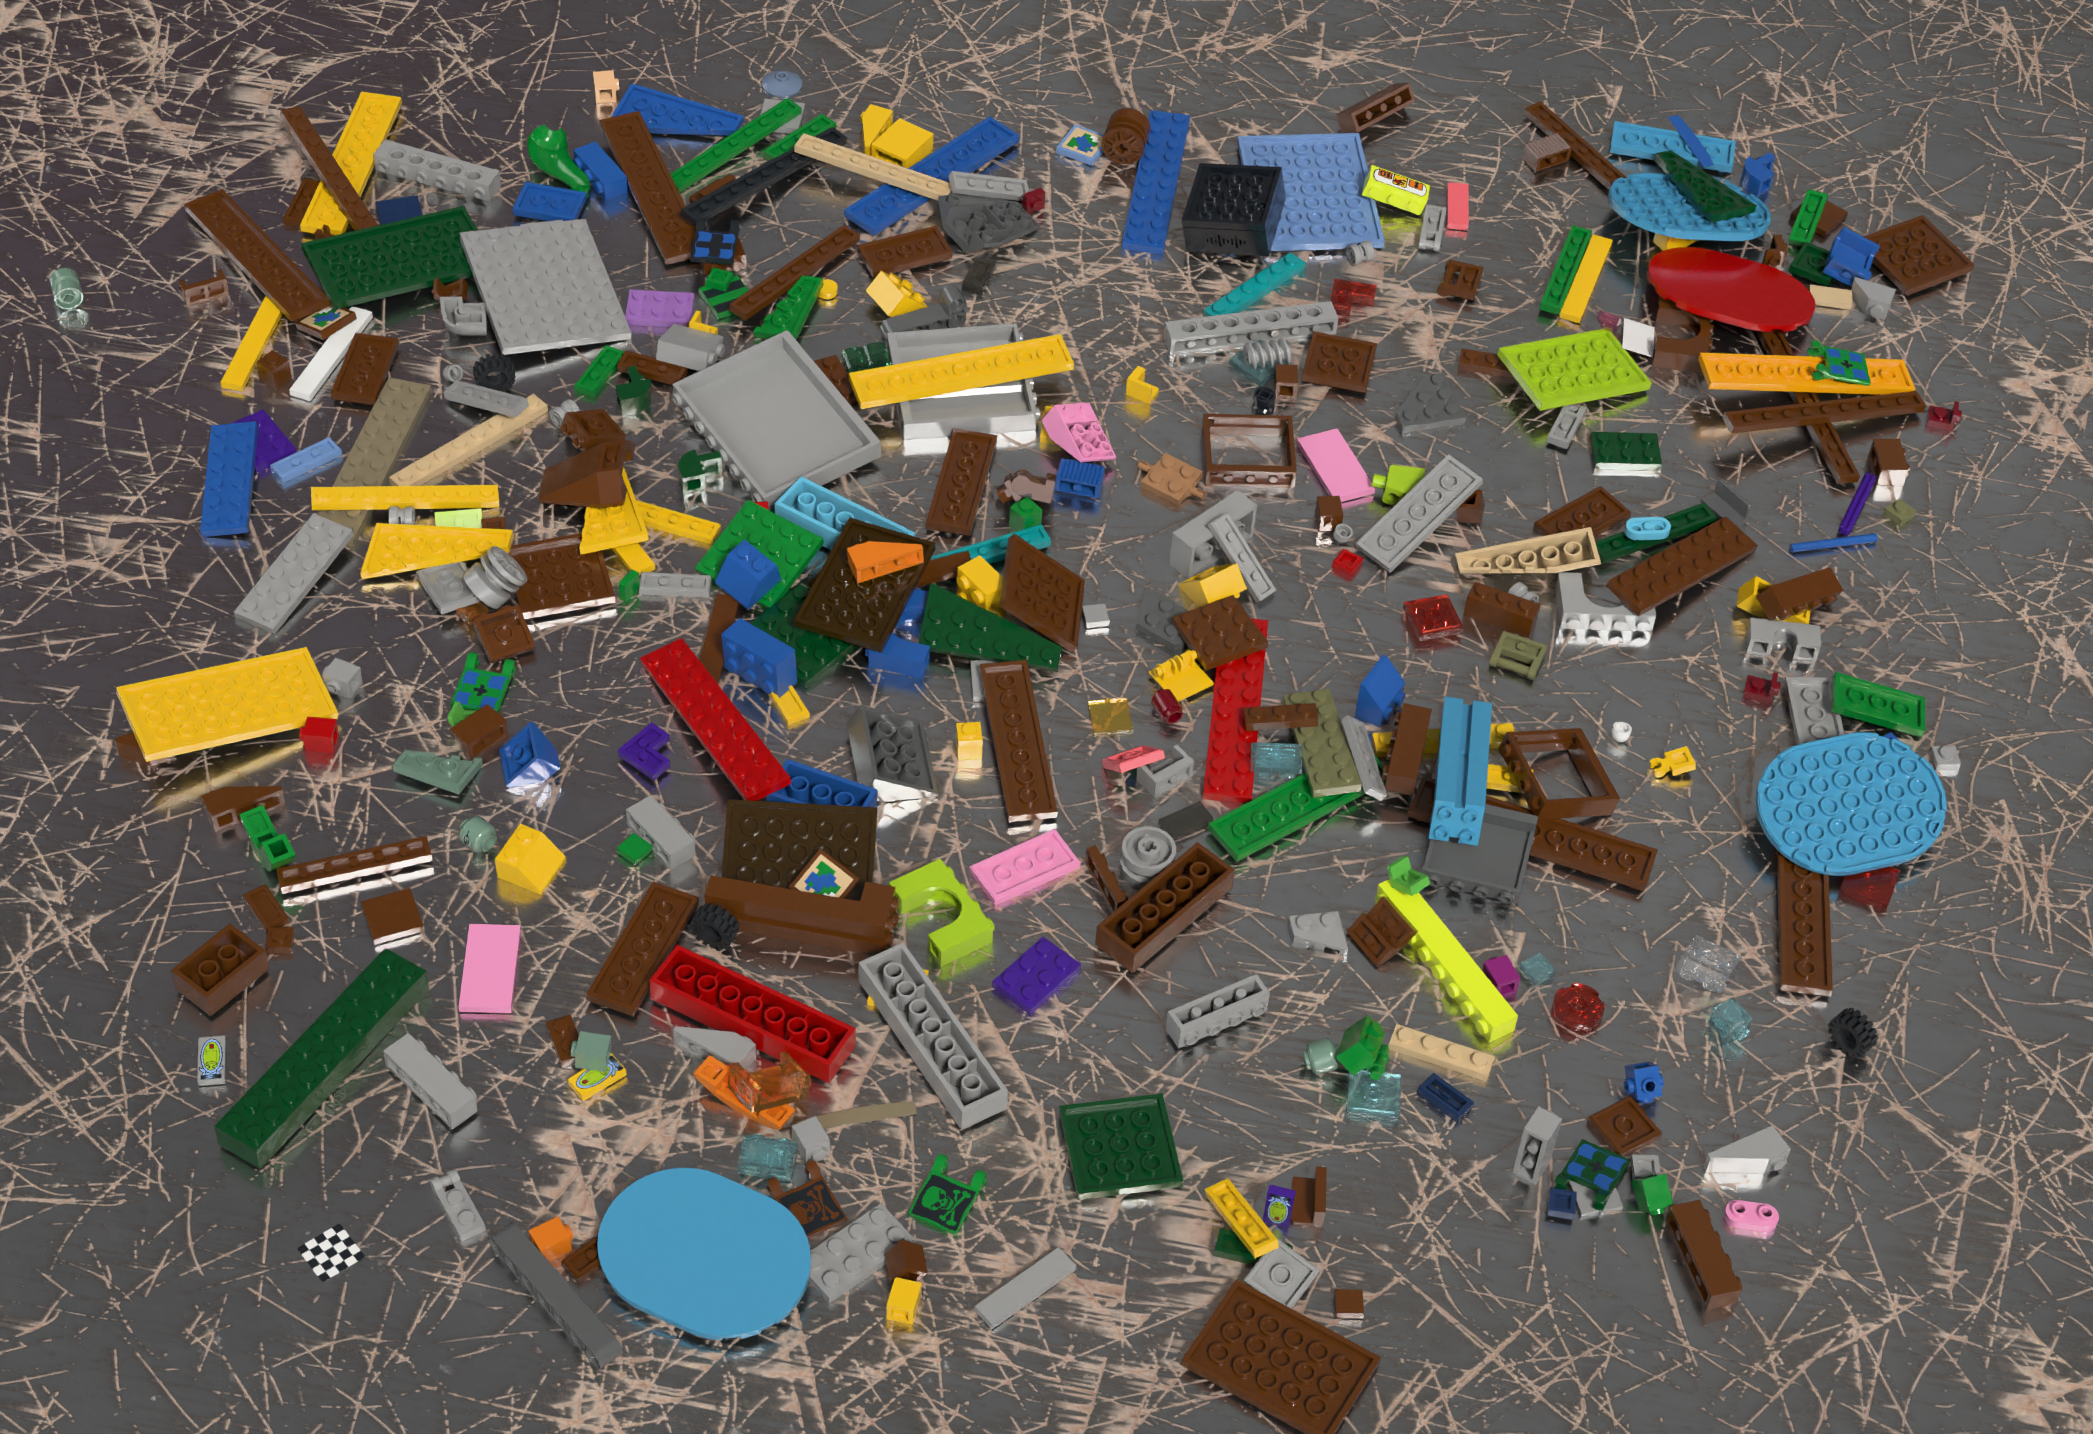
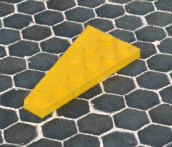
[579,466,649,555]

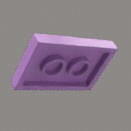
[625,290,695,328]

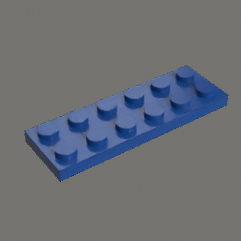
[200,421,258,537]

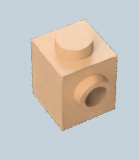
[593,70,619,104]

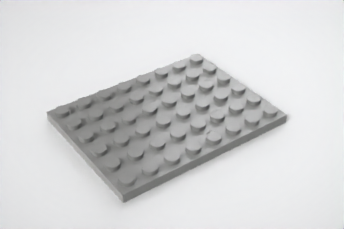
[460,219,632,355]

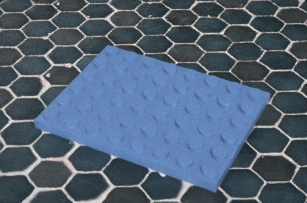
[1237,133,1385,251]

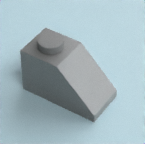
[1851,277,1896,320]

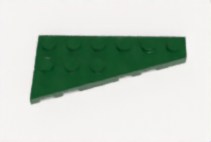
[1654,150,1757,223]

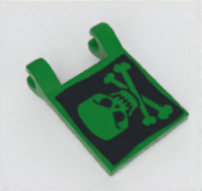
[908,1154,987,1236]

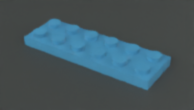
[1610,121,1736,173]

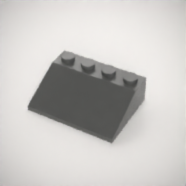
[847,705,938,802]

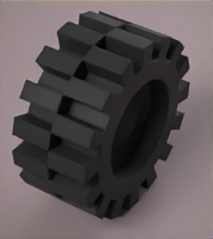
[473,353,516,392]
[689,903,740,950]
[1828,1008,1878,1058]

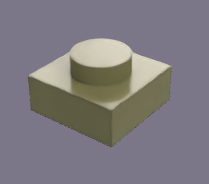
[1883,498,1916,527]

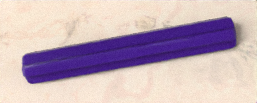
[1838,472,1876,536]

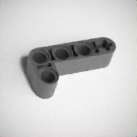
[880,284,967,340]

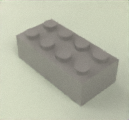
[1169,490,1257,579]

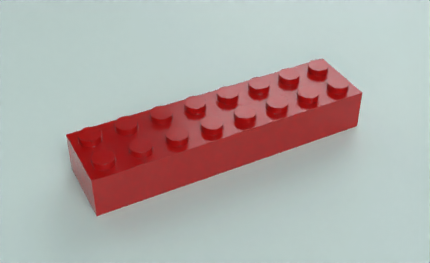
[649,945,856,1083]

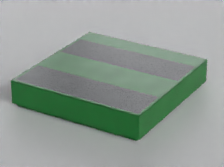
[699,275,749,320]

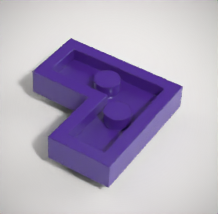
[618,722,671,781]

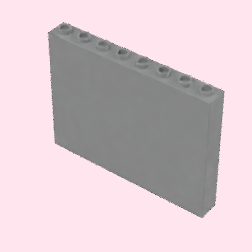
[672,330,882,511]

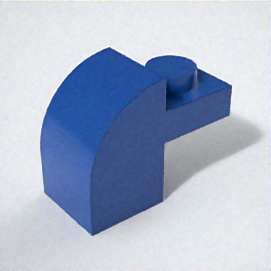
[1741,152,1775,197]

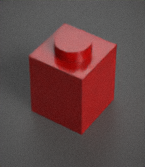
[300,716,339,753]

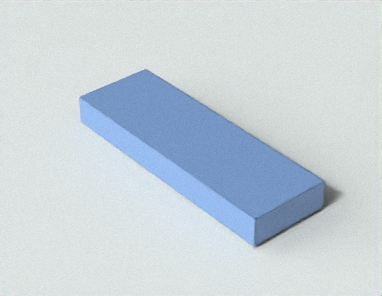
[270,437,342,484]

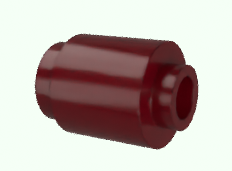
[1151,689,1183,724]

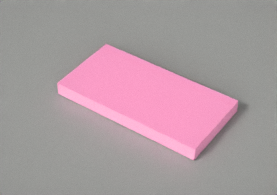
[1297,428,1375,502]
[969,829,1081,906]
[459,924,521,1013]

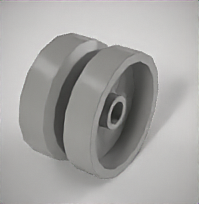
[1120,826,1176,889]

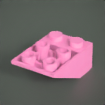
[1042,402,1117,462]

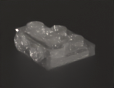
[1675,935,1742,993]

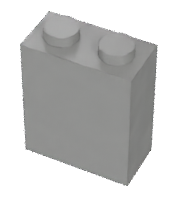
[656,324,725,371]

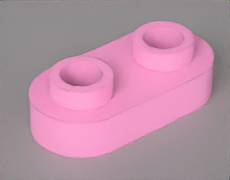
[1724,1200,1779,1232]

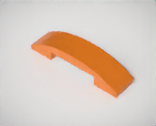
[694,1055,796,1130]

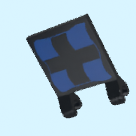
[691,218,740,265]

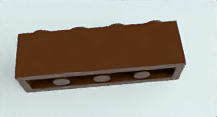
[1336,82,1416,133]
[1756,567,1844,621]
[1382,703,1432,796]
[1665,1200,1742,1310]

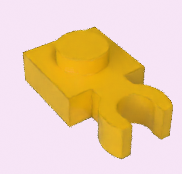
[1650,746,1696,778]

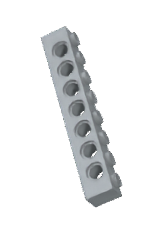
[1163,301,1338,355]

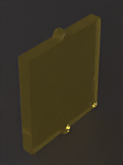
[1088,698,1133,736]

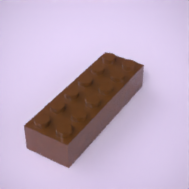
[1095,842,1235,973]

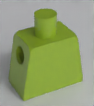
[1371,465,1426,506]

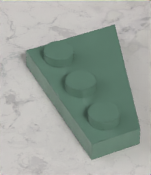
[393,750,483,794]

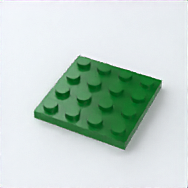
[695,500,824,610]

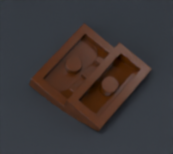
[1346,896,1418,966]

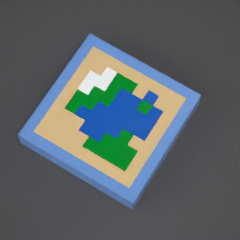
[1056,124,1104,166]

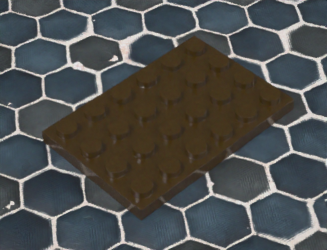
[794,517,936,653]
[722,799,878,901]

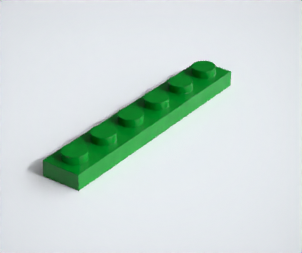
[1539,225,1592,315]

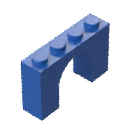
[865,589,930,679]

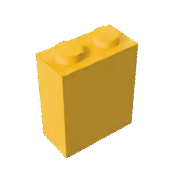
[871,118,934,168]

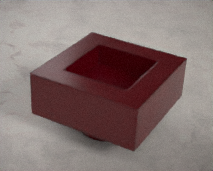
[1023,187,1045,214]

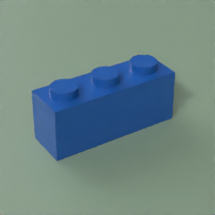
[572,141,628,201]

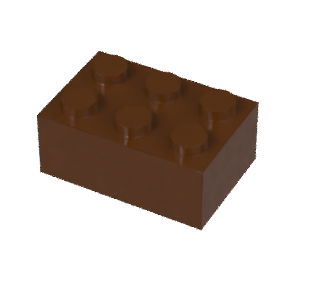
[171,923,269,1016]

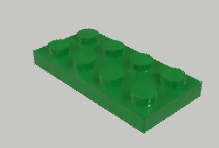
[1831,672,1925,737]

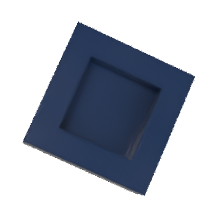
[1547,1188,1577,1220]

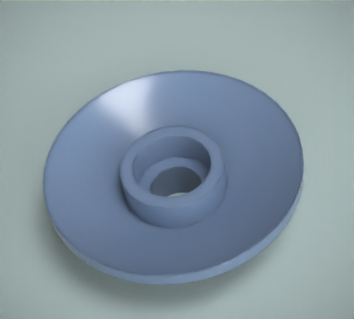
[762,70,802,98]

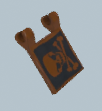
[766,1160,847,1239]

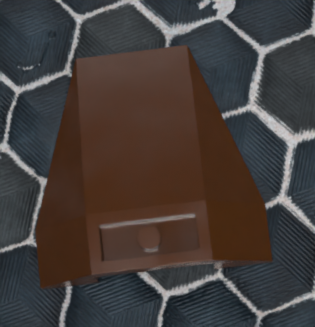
[538,439,635,508]

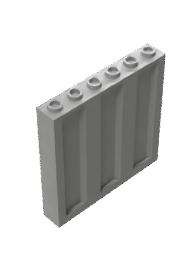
[887,323,1040,440]

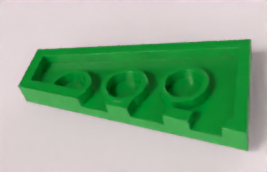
[753,275,824,340]

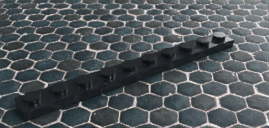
[681,127,847,227]

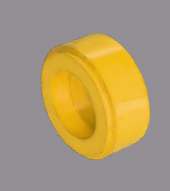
[818,279,838,299]

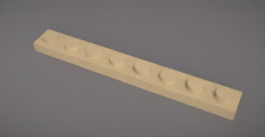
[794,133,953,201]
[389,393,548,486]

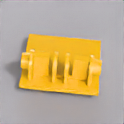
[1148,650,1214,702]

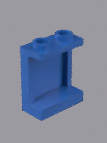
[1823,227,1880,287]

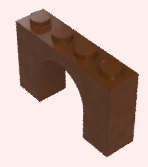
[1652,296,1714,374]

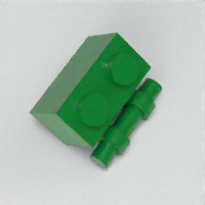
[1336,1015,1390,1080]

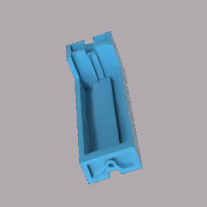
[1429,696,1492,846]

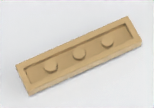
[1388,1024,1495,1082]

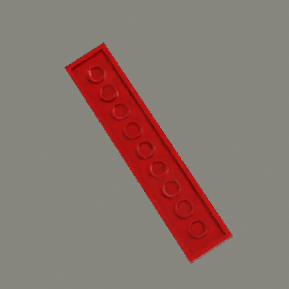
[1203,618,1268,804]
[640,638,792,801]

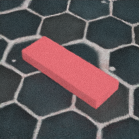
[1447,182,1469,230]

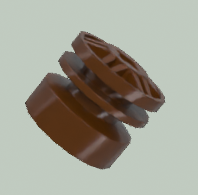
[1101,108,1151,164]

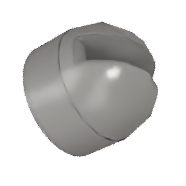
[443,364,463,382]
[1333,524,1353,544]

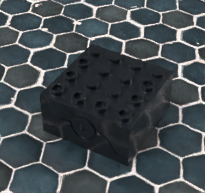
[1182,163,1286,256]

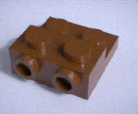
[561,409,626,452]
[473,604,536,664]

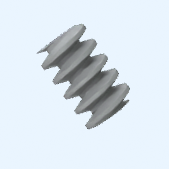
[1243,338,1291,370]

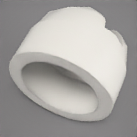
[1611,722,1632,742]

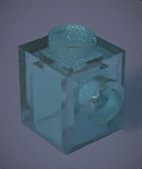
[1708,997,1753,1044]

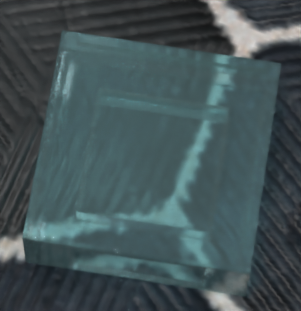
[1519,953,1556,986]

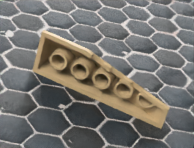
[1455,527,1601,575]

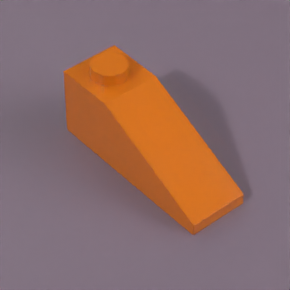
[847,541,924,583]

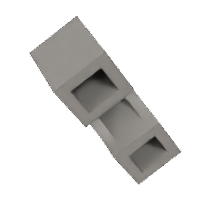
[1746,618,1821,662]

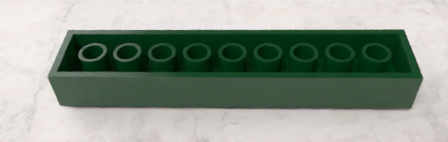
[214,948,429,1169]

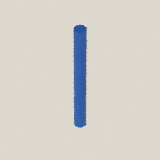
[1789,533,1878,553]

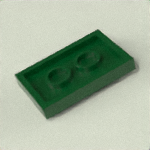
[1590,432,1662,471]

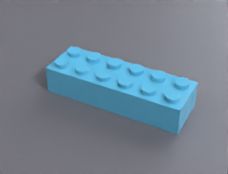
[775,476,915,551]

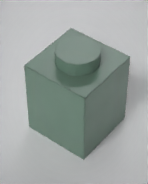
[571,1031,612,1072]

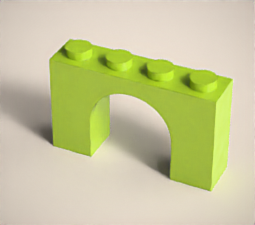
[889,858,995,967]

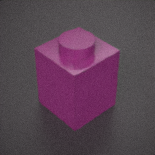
[1482,955,1520,997]

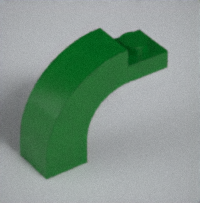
[239,805,296,871]

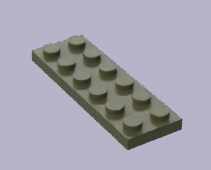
[1283,689,1362,798]

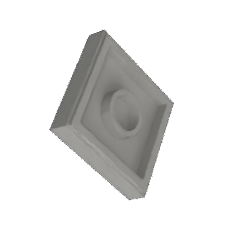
[1243,1237,1320,1309]

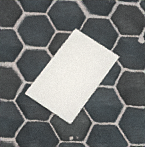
[1622,318,1655,357]

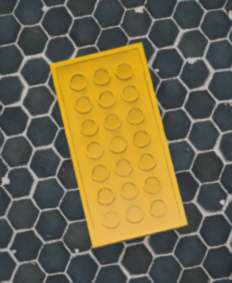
[117,647,338,762]

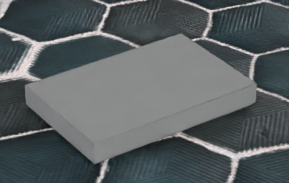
[416,561,481,614]

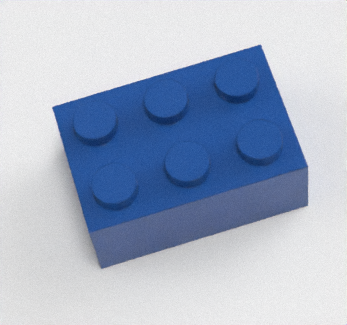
[721,618,797,698]

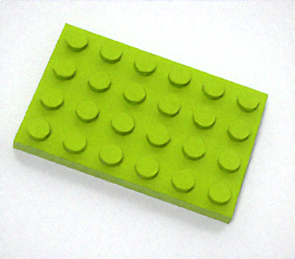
[1497,328,1652,411]

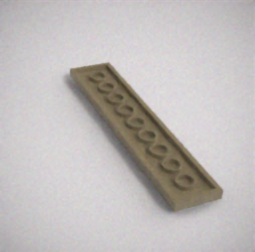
[318,377,432,547]

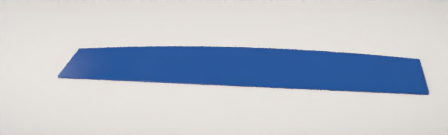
[1668,115,1714,167]

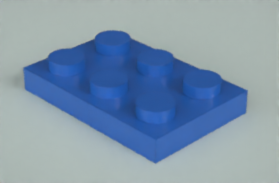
[513,182,587,221]

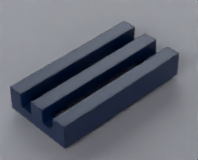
[1417,1073,1475,1123]

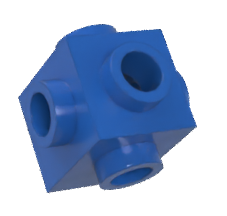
[1624,1061,1664,1103]

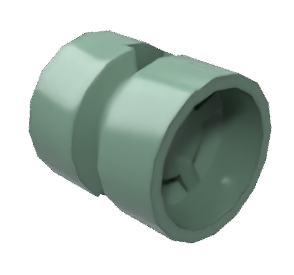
[49,268,84,309]

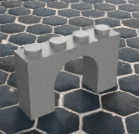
[1555,572,1656,632]

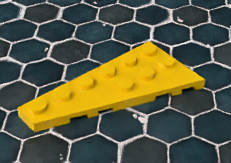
[360,523,514,579]

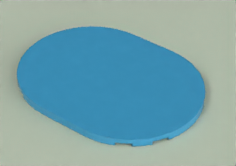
[1608,173,1771,241]
[1755,732,1947,876]
[597,1168,811,1340]

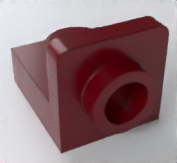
[1926,401,1962,431]
[1743,672,1781,704]

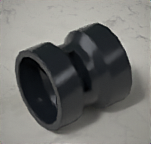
[1252,387,1276,415]

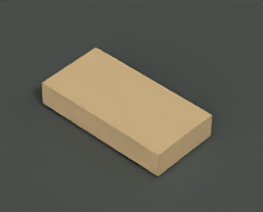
[1809,285,1852,310]

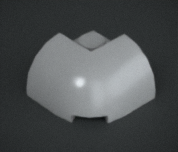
[440,296,487,336]

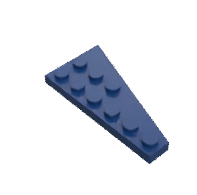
[611,83,744,136]

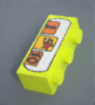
[1362,165,1430,215]

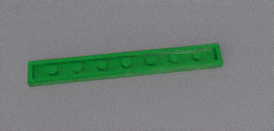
[670,98,802,193]

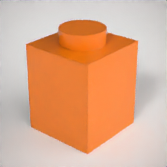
[528,1216,574,1262]

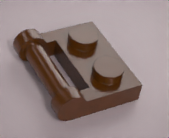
[1437,260,1484,300]

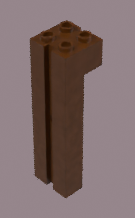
[704,875,899,955]

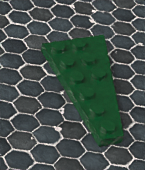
[918,583,1062,672]

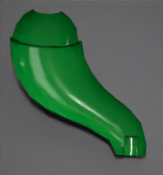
[527,125,590,197]

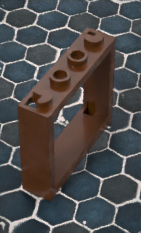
[1202,414,1297,488]
[1498,728,1620,820]

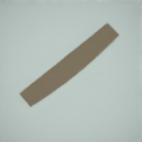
[816,1102,917,1129]

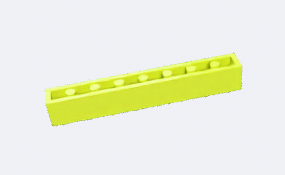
[1375,879,1518,1043]

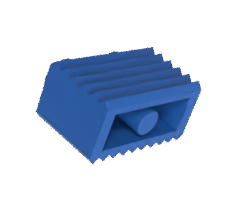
[1055,458,1105,499]

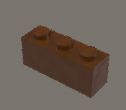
[1463,582,1541,638]

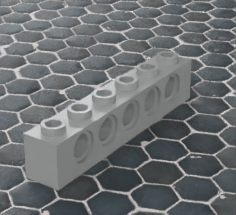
[373,139,501,202]

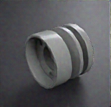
[463,546,528,609]

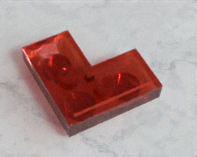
[1330,279,1377,316]

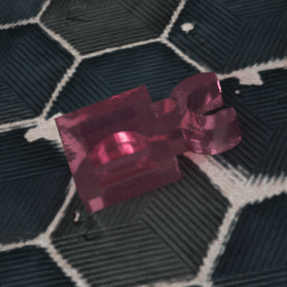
[1597,310,1621,332]

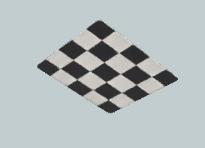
[298,1224,365,1282]

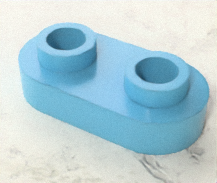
[1624,517,1671,540]

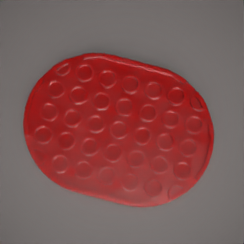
[1647,247,1816,332]

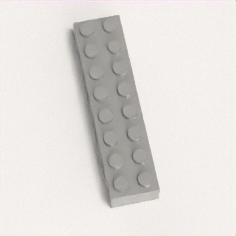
[858,942,1008,1130]

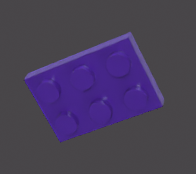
[230,409,297,473]
[992,937,1081,1015]

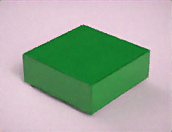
[705,268,733,292]
[618,569,640,602]
[617,833,652,866]

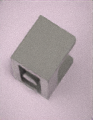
[1136,744,1194,798]

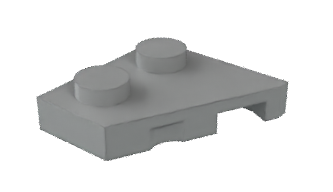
[1288,911,1348,956]

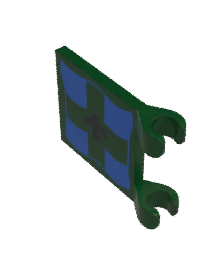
[1554,1139,1631,1211]

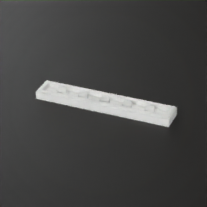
[289,306,373,401]

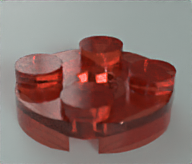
[1552,984,1605,1033]

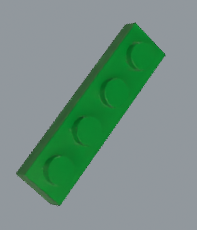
[763,114,836,161]

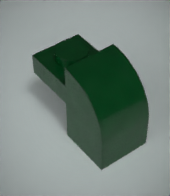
[615,366,652,416]
[678,450,722,495]

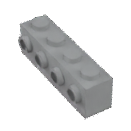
[1166,974,1270,1048]
[383,1033,477,1130]

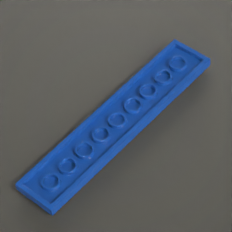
[1122,110,1190,255]
[844,116,1020,236]

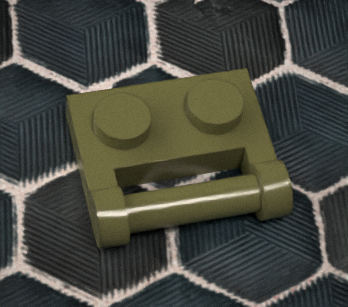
[1489,631,1548,681]

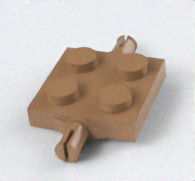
[1137,453,1207,506]

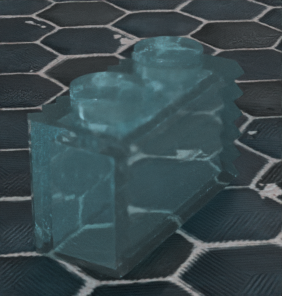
[1250,742,1303,778]
[738,1134,797,1182]

